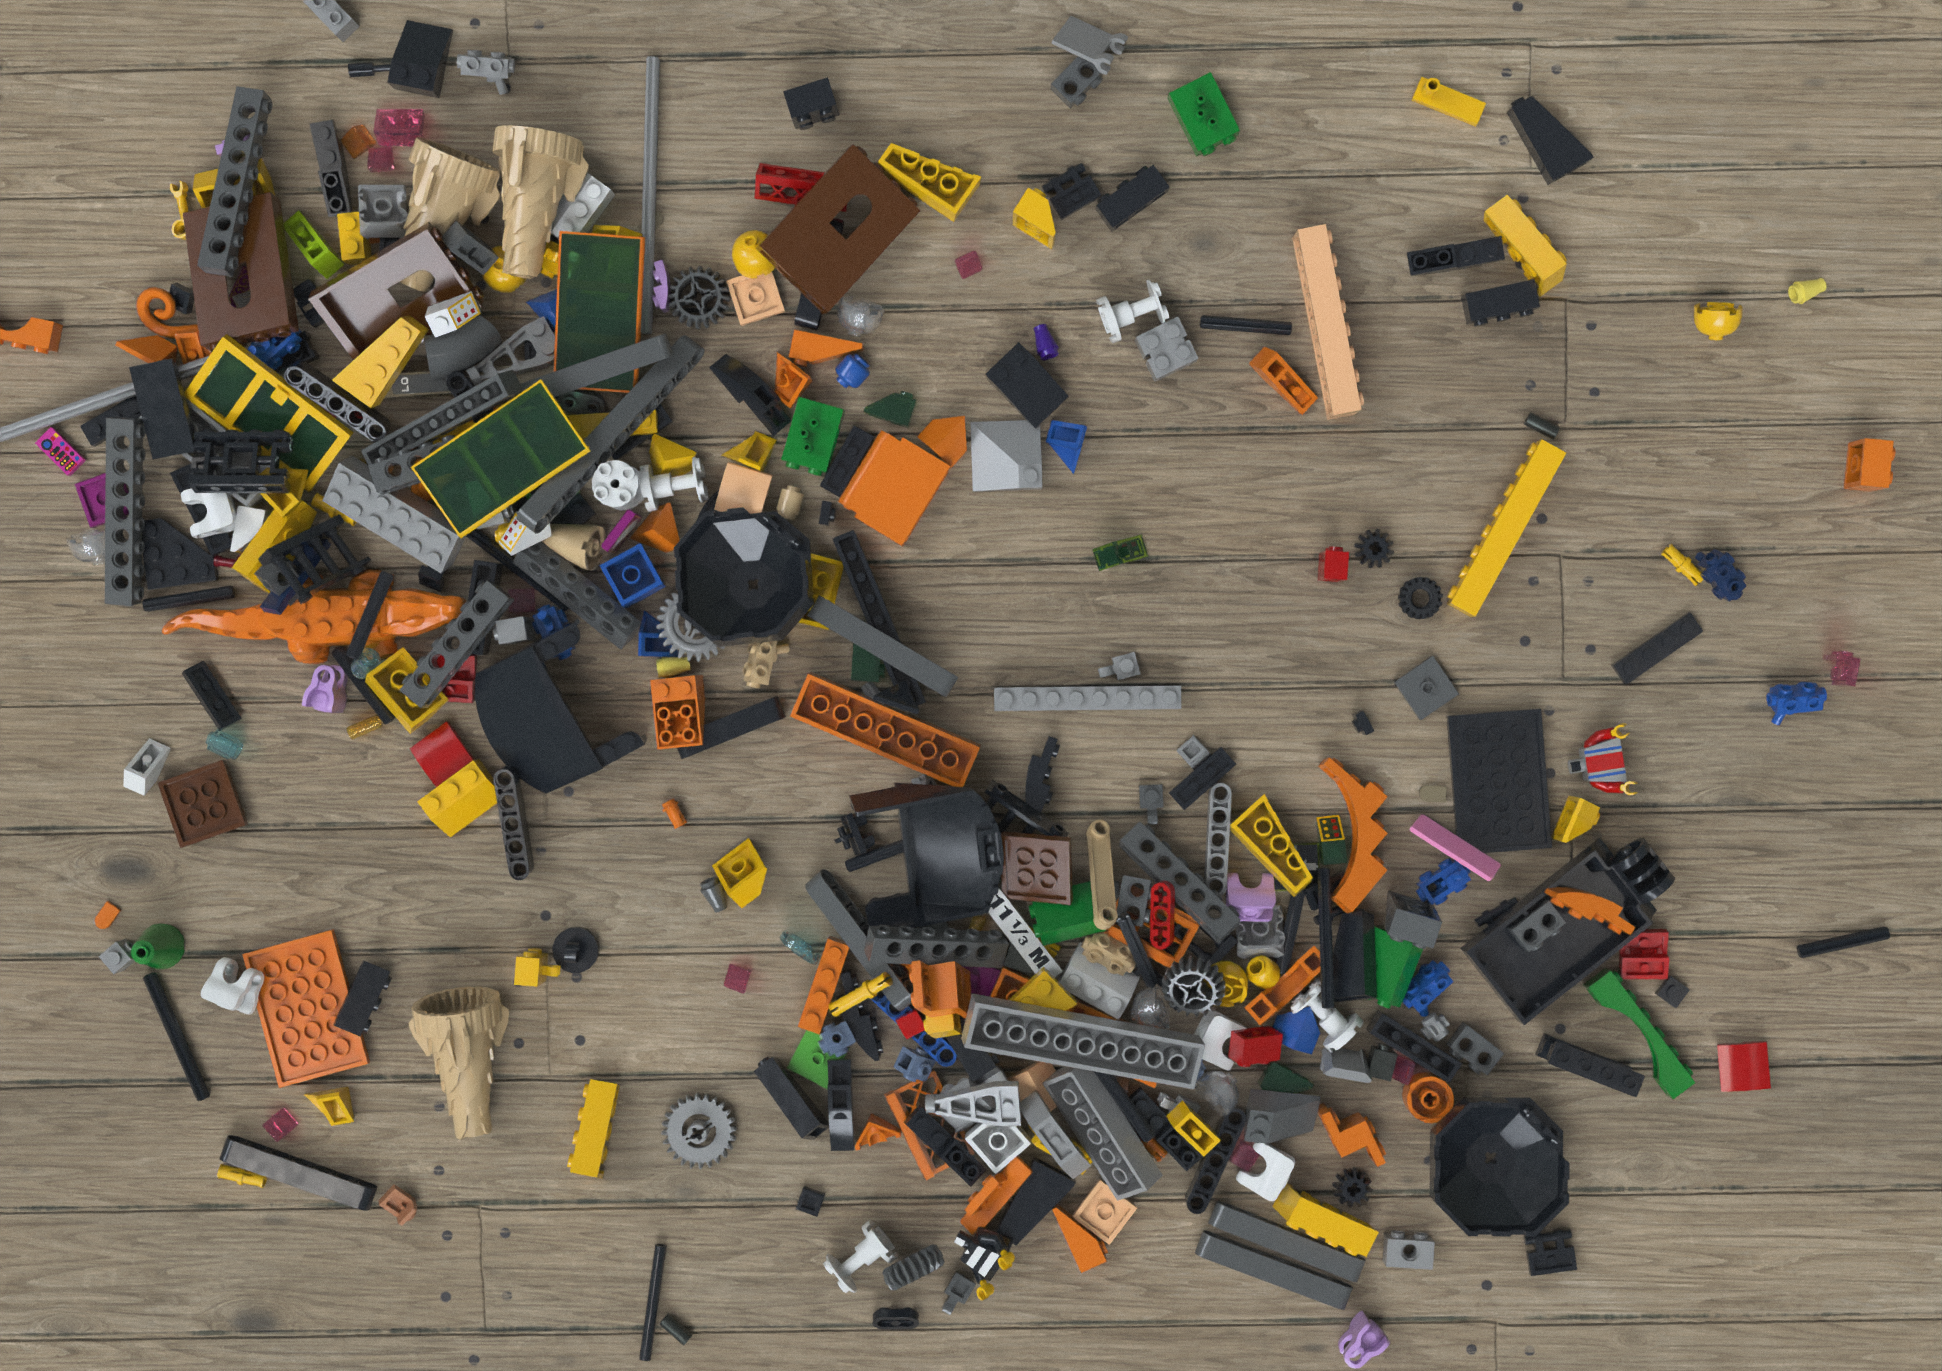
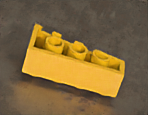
[1483,195,1567,297]
[232,500,317,594]
[1230,794,1313,897]
[1272,1183,1379,1257]

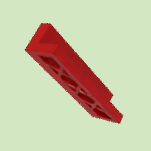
[755,163,847,212]

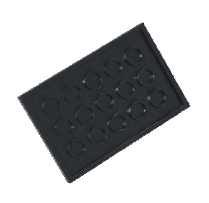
[1446,708,1552,853]

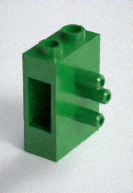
[1167,72,1240,156]
[781,397,845,476]
[1028,881,1106,946]
[1368,927,1423,1009]

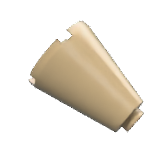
[542,524,606,571]

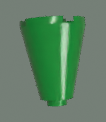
[131,923,185,969]

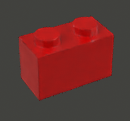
[1317,546,1349,582]
[1228,1026,1283,1067]

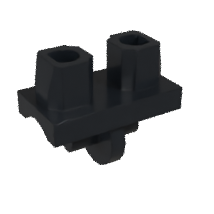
[834,813,876,855]

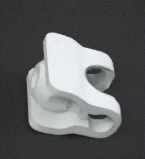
[180,488,236,538]
[201,957,264,1015]
[1194,1010,1248,1071]
[1236,1143,1295,1201]

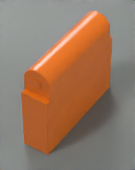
[838,430,951,547]

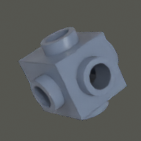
[818,1021,856,1058]
[893,1046,936,1082]

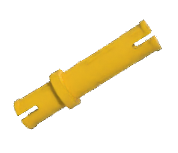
[829,972,893,1017]

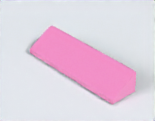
[1409,814,1501,881]

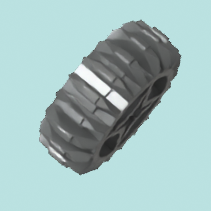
[668,266,731,329]
[1162,955,1226,1018]
[882,1244,945,1290]

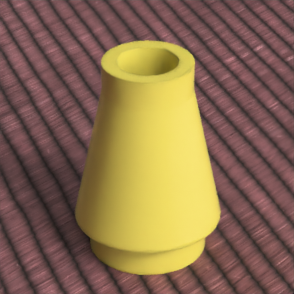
[1788,278,1827,304]
[656,657,691,678]

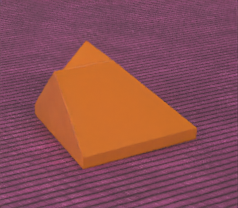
[115,335,177,363]

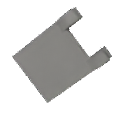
[1052,16,1128,75]

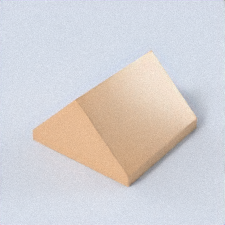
[1007,1061,1057,1112]

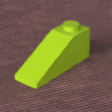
[284,210,345,279]

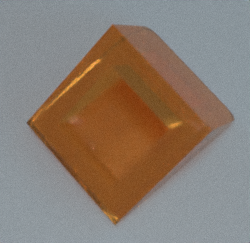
[340,125,376,159]

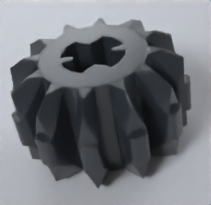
[1354,529,1394,569]
[1332,1167,1373,1208]

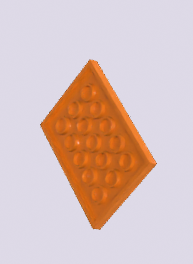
[242,929,370,1088]

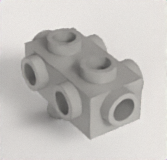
[457,50,515,95]

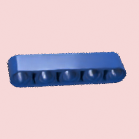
[871,995,957,1067]

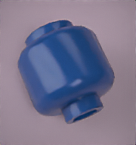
[835,353,870,388]

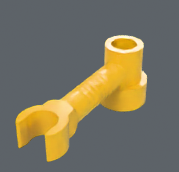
[170,180,189,240]

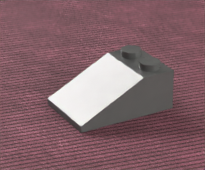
[1385,890,1442,949]
[1244,1089,1321,1144]

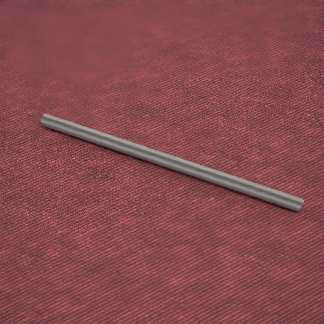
[641,56,660,334]
[0,356,221,442]

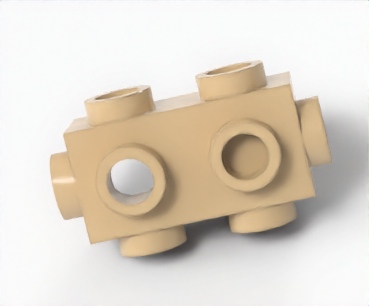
[743,641,789,689]
[1081,932,1136,976]

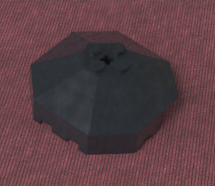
[674,507,814,647]
[1429,1097,1570,1237]

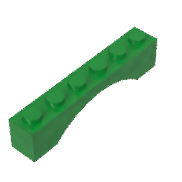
[1583,968,1695,1099]

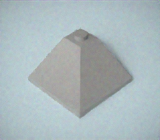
[971,420,1042,492]

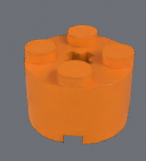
[1402,1072,1454,1123]

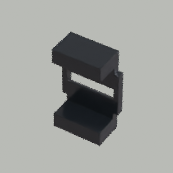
[293,278,325,328]

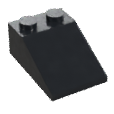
[387,20,453,98]
[985,342,1069,429]

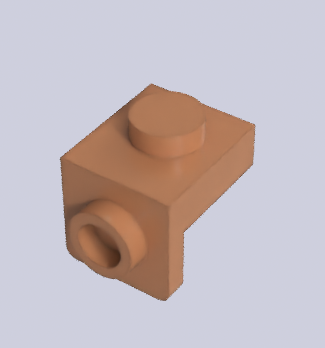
[378,1184,417,1226]

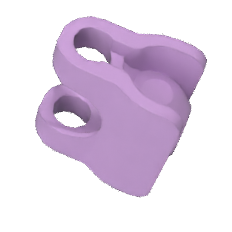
[302,665,348,713]
[1225,873,1276,922]
[1338,1311,1390,1369]

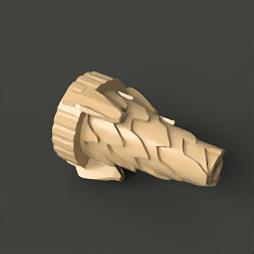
[492,125,589,279]
[400,137,501,292]
[409,986,509,1140]

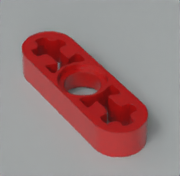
[1150,880,1175,950]

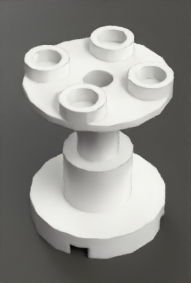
[1096,280,1169,343]
[639,457,709,512]
[592,460,645,511]
[1291,977,1364,1053]
[823,1220,898,1293]

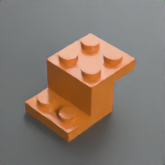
[909,960,972,1018]
[1318,1103,1386,1167]

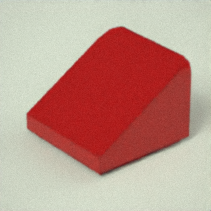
[895,1009,925,1039]

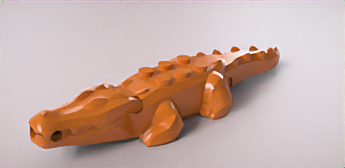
[162,570,467,664]

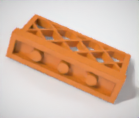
[884,1070,975,1181]

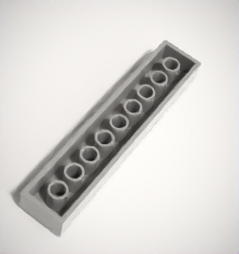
[961,993,1205,1089]

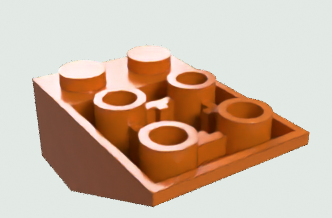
[650,675,705,750]

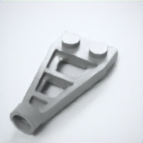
[466,316,566,386]
[925,1081,1022,1126]

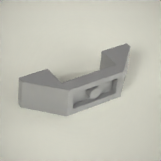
[1020,1091,1091,1179]

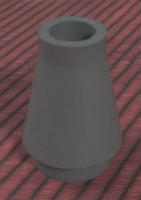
[700,876,727,913]

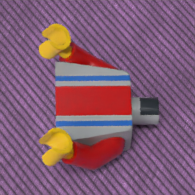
[1568,723,1638,795]

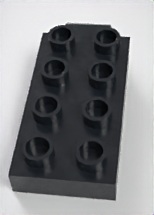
[1460,838,1675,1025]

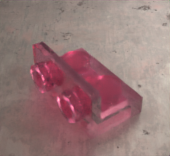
[373,109,425,147]
[1823,651,1861,687]

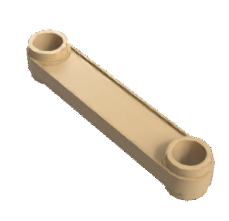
[1086,819,1118,930]

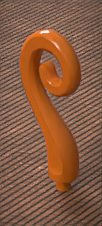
[136,287,227,352]

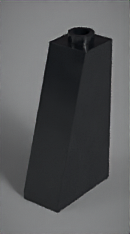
[1507,96,1594,185]
[1333,908,1377,1002]
[754,1057,829,1140]
[996,1156,1076,1246]

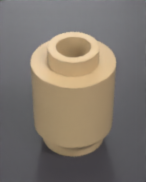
[776,485,804,521]

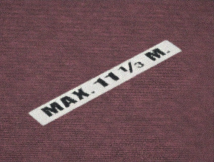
[988,888,1063,977]

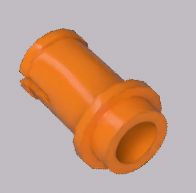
[662,798,687,829]
[1140,1137,1168,1162]

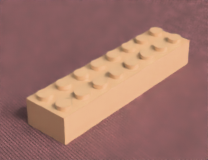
[1292,224,1364,420]

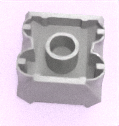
[358,185,407,239]
[1236,905,1285,959]
[1320,1048,1372,1083]
[937,1077,996,1133]

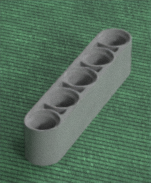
[1204,782,1232,896]

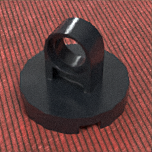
[552,927,600,973]

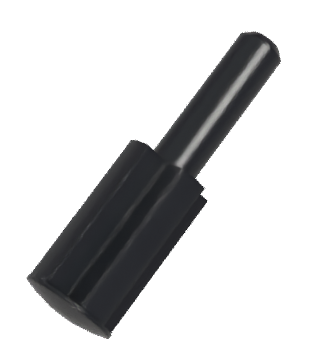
[348,62,391,78]

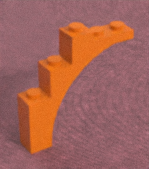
[1318,757,1388,913]

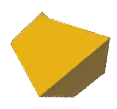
[721,431,776,472]
[649,434,697,477]
[259,467,309,518]
[304,1086,354,1126]

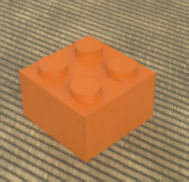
[1844,438,1896,492]

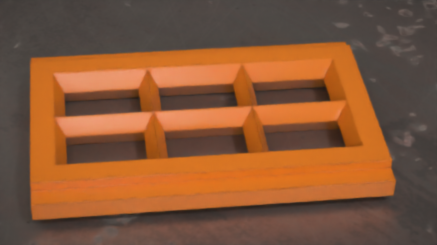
[1103,885,1200,967]

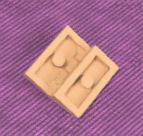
[714,462,773,514]

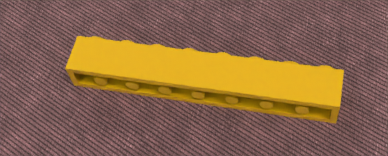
[1447,439,1566,617]

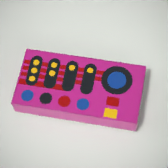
[35,427,86,476]

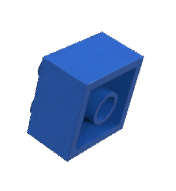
[599,543,666,609]

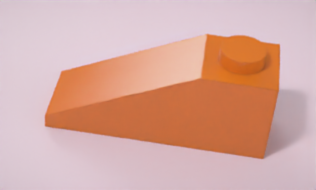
[789,330,864,367]
[1249,346,1318,415]
[1052,1204,1108,1273]

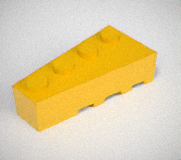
[878,143,981,222]
[332,315,429,408]
[1009,966,1077,1011]
[567,1079,620,1179]

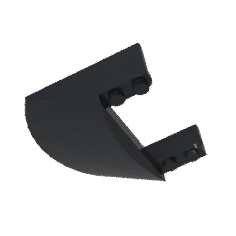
[475,618,647,794]
[849,783,1004,928]

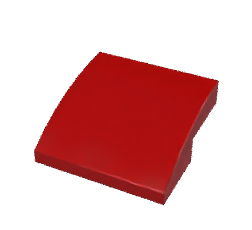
[428,652,477,703]
[410,721,475,787]
[1619,929,1669,979]
[1717,1041,1771,1092]

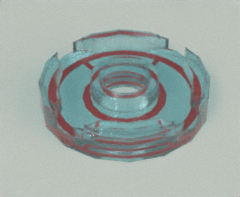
[779,930,821,965]

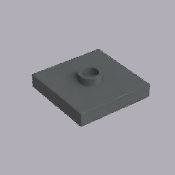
[1393,656,1459,720]

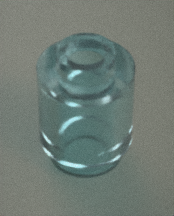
[351,648,381,679]
[205,729,243,760]

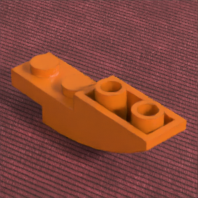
[1544,887,1635,935]

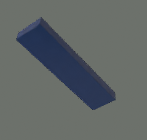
[260,538,331,615]

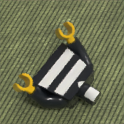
[954,1227,1015,1300]

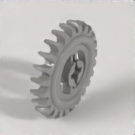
[656,593,725,662]
[661,1093,737,1170]

